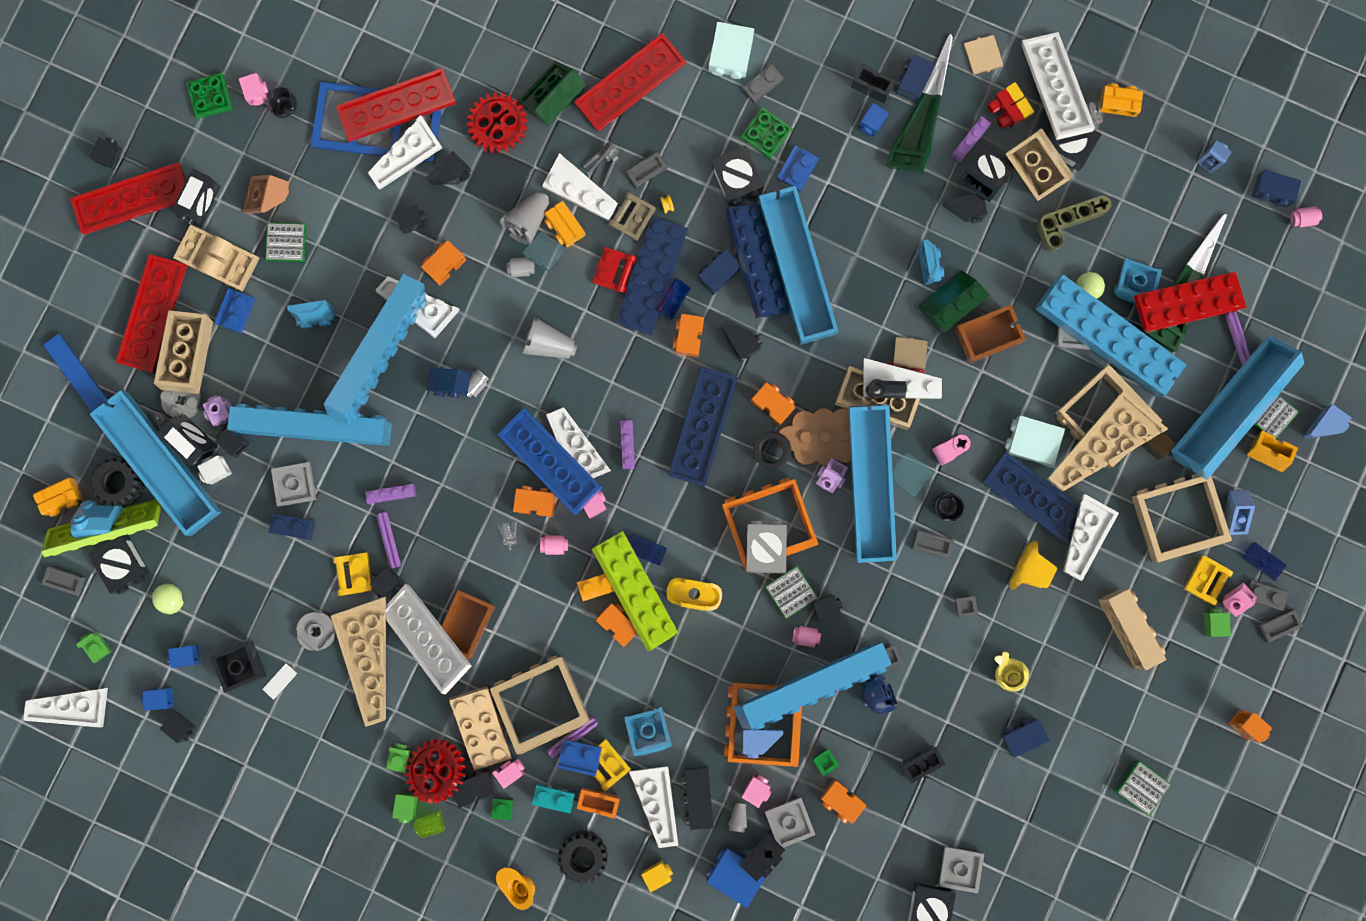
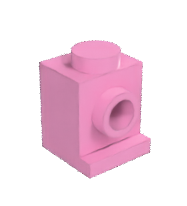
[493,759,525,789]

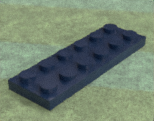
[725,204,790,319]
[616,216,688,336]
[668,366,738,487]
[982,452,1080,546]

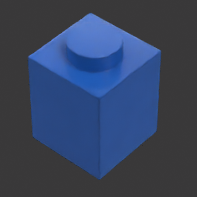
[859,103,889,137]
[167,645,200,668]
[141,688,174,711]

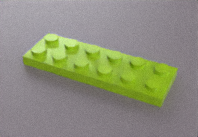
[41,499,161,557]
[592,531,678,652]

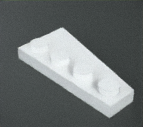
[368,115,442,189]
[542,153,618,221]
[376,276,459,339]
[863,358,942,399]
[546,408,611,478]
[1063,494,1119,581]
[23,688,108,727]
[629,766,678,848]

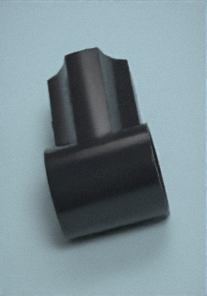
[865,379,907,399]

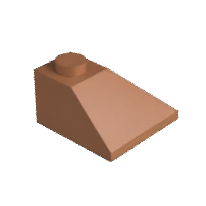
[242,175,290,214]

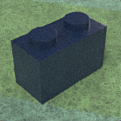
[896,54,935,103]
[1252,170,1301,207]
[699,250,741,295]
[426,368,471,398]
[268,514,316,540]
[1000,717,1050,758]

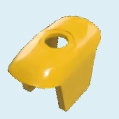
[1009,541,1057,591]
[667,578,722,610]

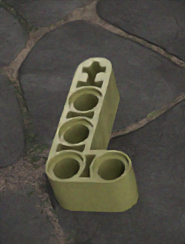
[1036,196,1111,253]

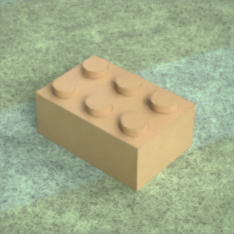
[1006,128,1074,201]

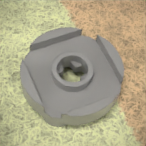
[160,391,201,418]
[296,612,336,651]

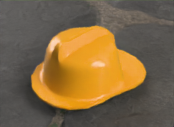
[496,867,535,910]

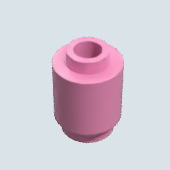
[1290,206,1322,228]
[540,535,568,555]
[792,626,821,648]

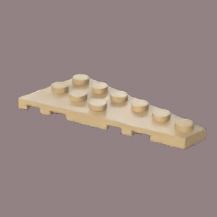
[1047,391,1168,491]
[331,597,386,727]

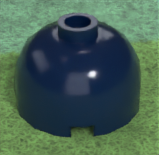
[861,674,897,714]

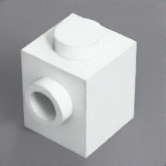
[197,456,232,485]

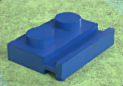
[777,145,819,192]
[214,288,255,334]
[557,739,602,776]

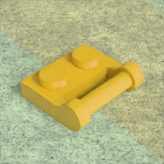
[333,552,373,596]
[1184,555,1233,606]
[594,739,631,792]

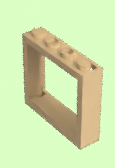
[1055,365,1162,469]
[1132,474,1232,563]
[490,655,591,755]

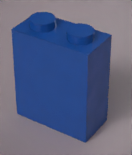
[705,846,765,908]

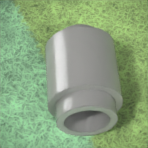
[507,257,535,277]
[467,369,489,398]

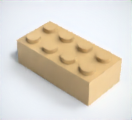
[154,311,213,394]
[835,366,920,430]
[1098,589,1166,671]

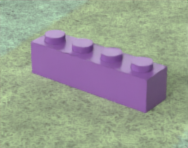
[951,117,991,163]
[620,420,635,470]
[365,484,417,504]

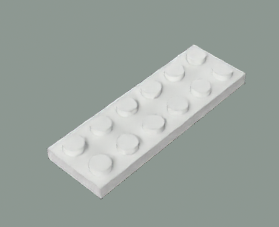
[1021,32,1095,140]
[386,584,471,694]

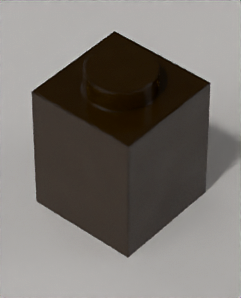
[1142,432,1177,460]

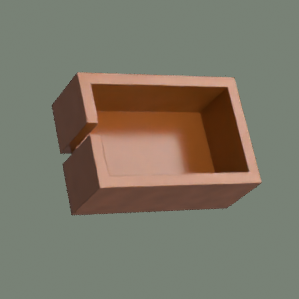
[954,305,1026,364]
[441,590,496,660]

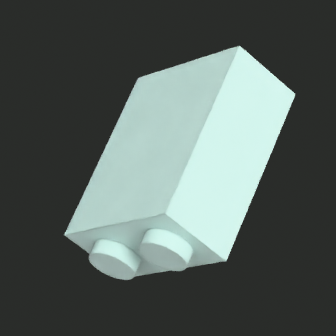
[709,22,754,79]
[1005,416,1065,467]

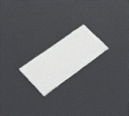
[263,664,297,700]

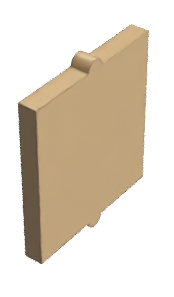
[964,35,1003,75]
[893,337,927,369]

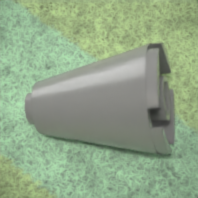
[500,192,550,245]
[522,317,577,359]

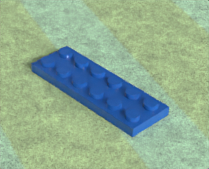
[498,408,603,515]

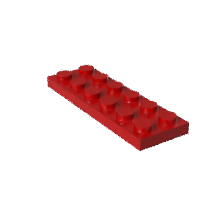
[574,33,686,132]
[336,68,456,142]
[70,162,186,235]
[115,254,188,373]
[1134,272,1247,333]

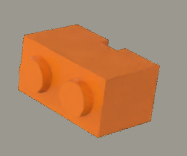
[421,240,466,286]
[673,314,704,357]
[751,382,795,426]
[513,486,556,517]
[596,603,637,647]
[1228,709,1272,743]
[820,779,867,824]
[577,787,621,819]

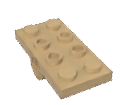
[173,225,260,292]
[449,686,512,770]

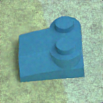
[918,240,944,285]
[1114,258,1162,304]
[287,300,335,329]
[70,500,123,538]
[624,707,672,756]

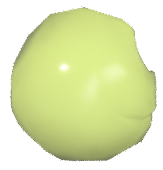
[1076,272,1105,299]
[152,583,183,614]

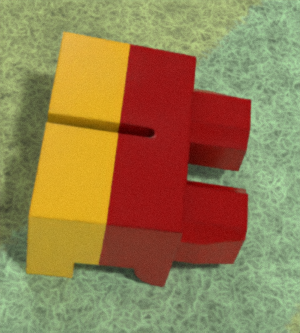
[987,82,1034,129]

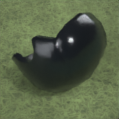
[268,87,297,118]
[933,492,965,521]

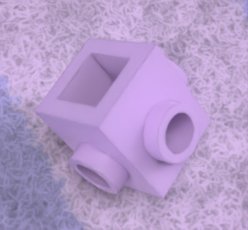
[203,395,233,427]
[816,458,848,494]

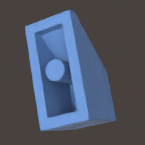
[1197,140,1231,174]
[1303,404,1351,439]
[1226,490,1256,535]
[742,729,783,758]

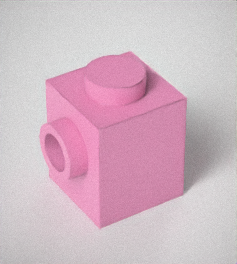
[239,73,269,106]
[584,490,607,519]
[1223,583,1257,617]
[741,775,771,808]

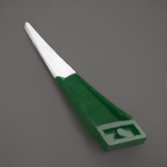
[886,34,953,173]
[1142,214,1227,352]

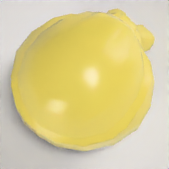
[994,651,1029,692]

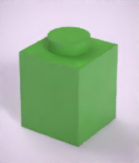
[1204,609,1231,637]
[392,792,418,823]

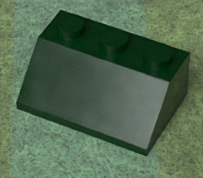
[518,61,586,126]
[918,270,989,335]

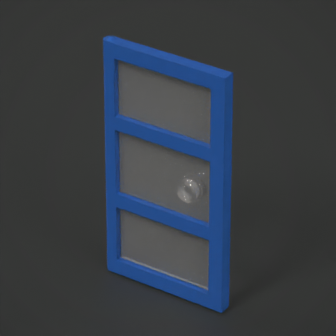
[311,81,442,163]

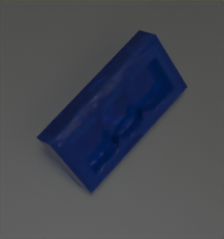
[656,278,691,321]
[629,534,667,566]
[1242,542,1287,581]

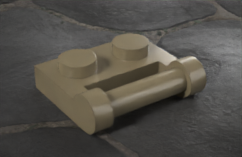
[608,192,656,241]

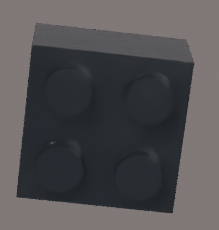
[210,641,267,693]

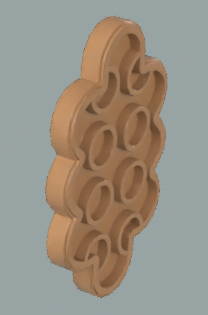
[777,408,851,466]

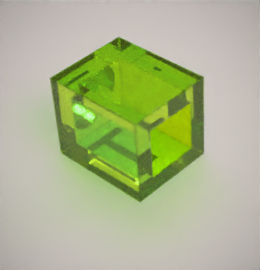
[413,810,446,839]

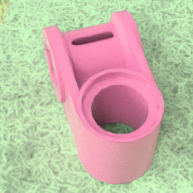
[931,435,970,466]

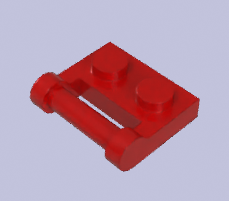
[592,247,637,294]

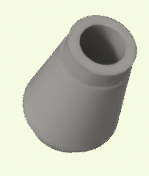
[728,803,747,833]

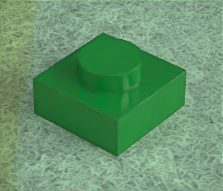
[812,749,839,776]
[492,798,514,820]

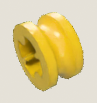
[660,195,674,213]

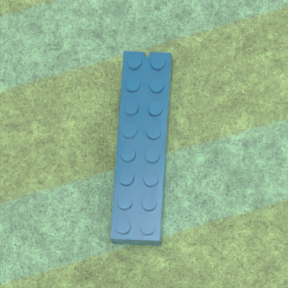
[758,186,838,345]
[324,273,427,426]
[1035,275,1187,397]
[1171,335,1305,480]
[90,390,222,536]
[848,403,897,563]
[227,404,392,446]
[733,643,892,731]

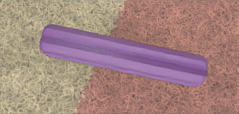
[1225,311,1251,366]
[377,512,401,568]
[547,716,598,758]

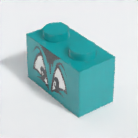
[532,783,576,813]

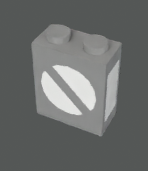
[746,521,787,573]

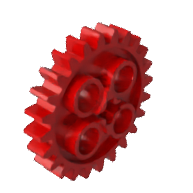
[467,92,528,154]
[404,739,466,804]

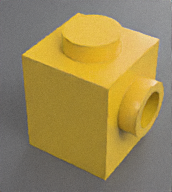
[641,860,673,892]

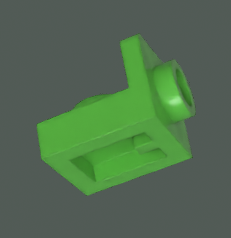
[76,632,112,663]
[386,743,412,773]

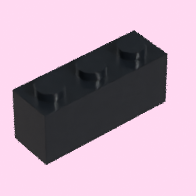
[682,766,714,830]

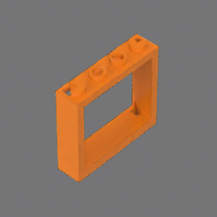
[722,478,818,570]
[724,682,802,767]

